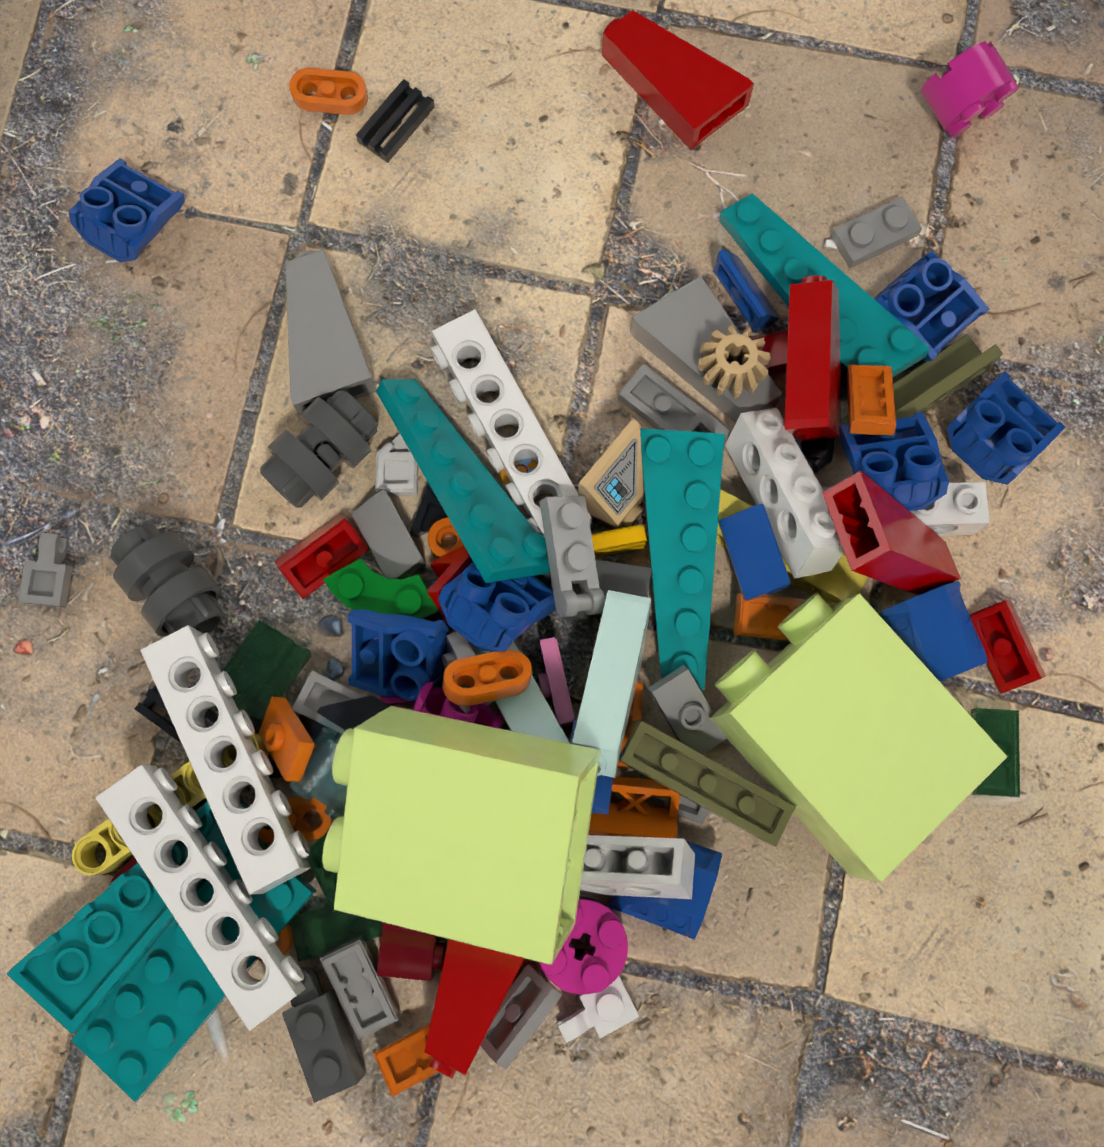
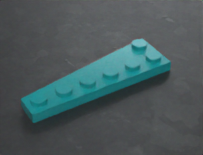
[719,193,930,379]
[376,379,550,583]
[640,428,725,690]
[7,799,249,1034]

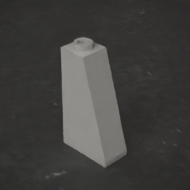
[285,249,376,416]
[630,276,782,423]

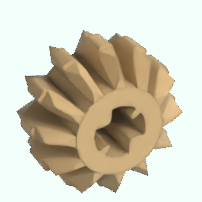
[698,324,771,399]

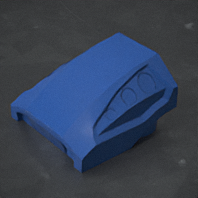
[69,158,185,262]
[874,251,990,362]
[946,371,1065,485]
[838,412,949,511]
[438,562,556,652]
[878,581,988,682]
[348,609,450,701]
[608,837,722,940]

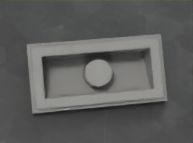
[351,489,426,579]

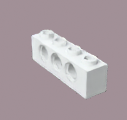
[725,408,844,578]
[822,482,990,536]
[580,835,695,899]

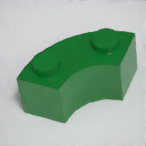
[323,558,444,622]

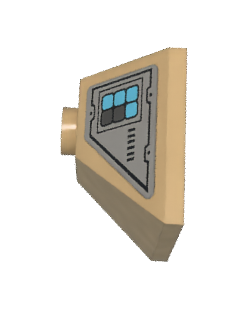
[578,419,644,531]

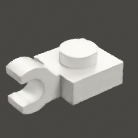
[557,976,639,1043]

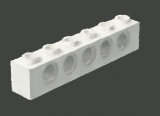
[430,309,591,537]
[140,625,311,895]
[95,765,306,1031]

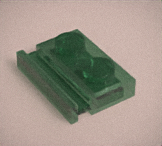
[221,620,312,724]

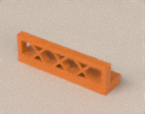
[588,776,680,838]

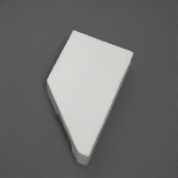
[375,434,419,496]

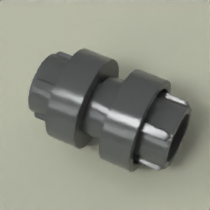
[260,391,378,508]
[110,523,225,637]

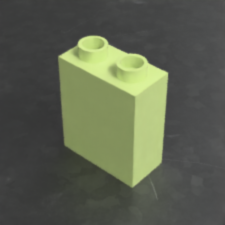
[709,593,1007,882]
[322,706,601,965]

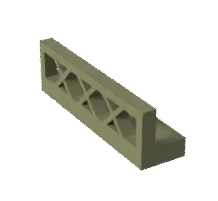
[841,335,1003,425]
[619,720,796,847]

